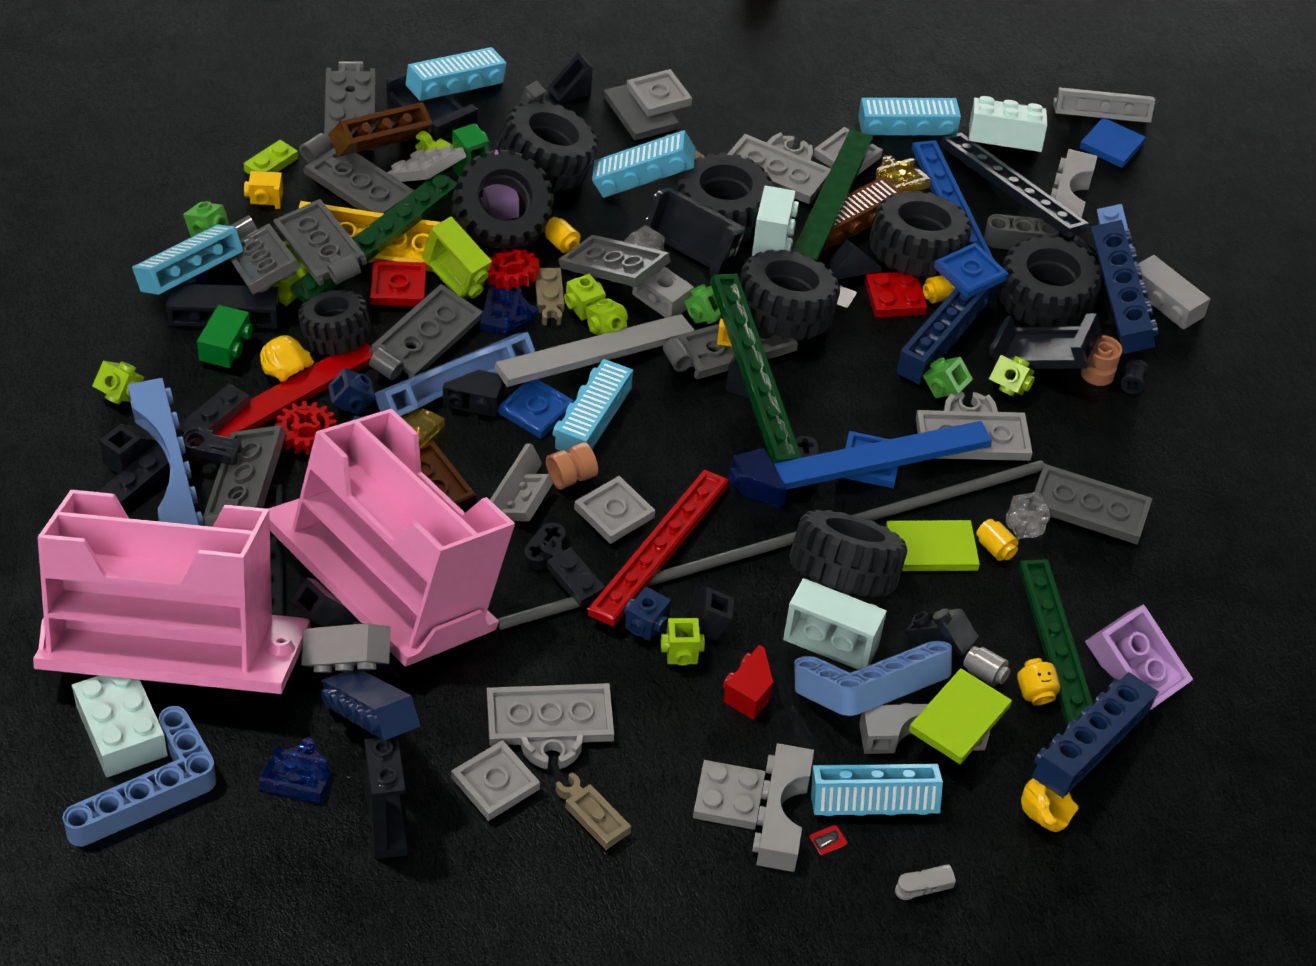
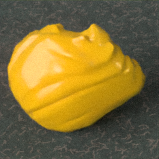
[260,335,314,382]
[1021,778,1078,832]

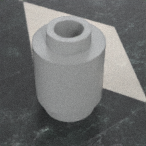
[963,646,1010,687]

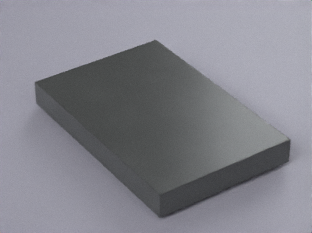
[604,84,679,140]

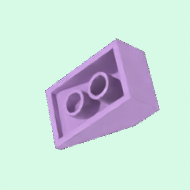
[1085,604,1193,710]

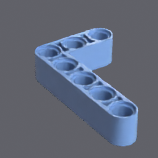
[794,641,952,716]
[62,706,216,846]

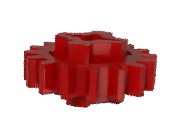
[485,248,540,291]
[275,401,337,455]

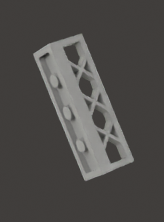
[1053,87,1155,123]

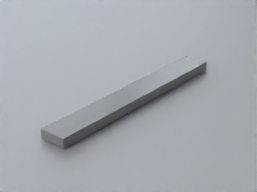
[495,314,695,387]

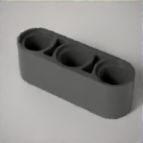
[984,214,1060,250]

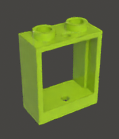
[422,216,492,300]

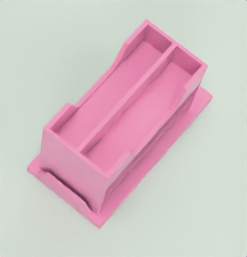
[269,409,515,667]
[33,490,311,694]

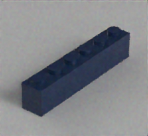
[321,667,420,740]

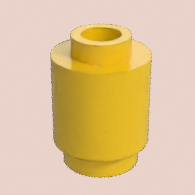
[544,217,581,253]
[923,275,955,303]
[976,519,1019,561]

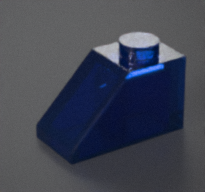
[729,448,787,508]

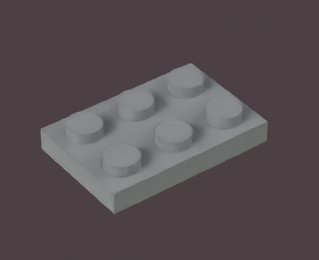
[387,146,467,182]

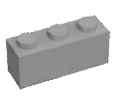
[1138,255,1210,330]
[301,623,390,673]

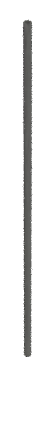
[497,460,1044,630]

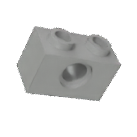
[632,267,694,318]

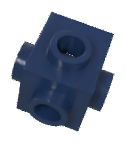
[328,367,376,416]
[624,587,671,641]

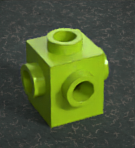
[564,273,606,321]
[585,298,628,335]
[989,355,1035,396]
[92,361,144,404]
[661,618,705,665]

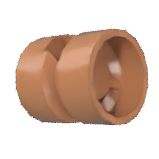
[1080,335,1122,386]
[546,442,598,489]

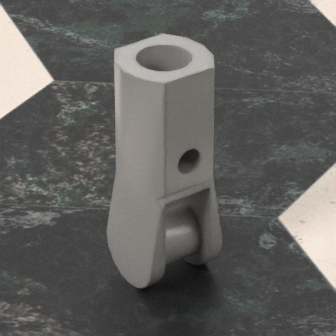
[895,864,956,900]

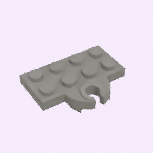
[727,132,831,204]
[916,392,1032,461]
[487,683,614,769]

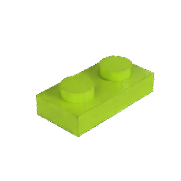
[243,140,298,174]

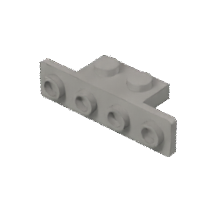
[490,444,554,521]

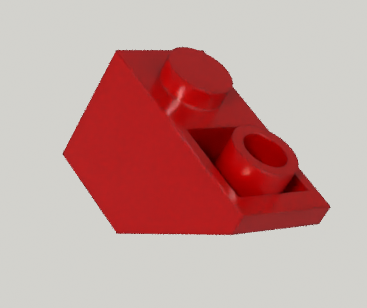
[723,645,773,720]

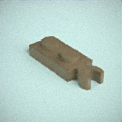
[535,268,564,325]
[556,773,631,850]

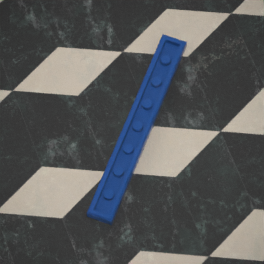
[912,140,994,259]
[773,421,992,490]

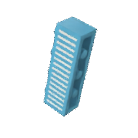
[405,47,506,101]
[858,98,961,135]
[592,130,696,198]
[132,224,243,295]
[553,359,633,452]
[811,764,943,816]

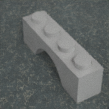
[1051,149,1097,236]
[859,703,990,754]
[752,743,814,872]

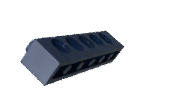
[1091,220,1159,354]
[896,284,998,385]
[1032,672,1159,798]

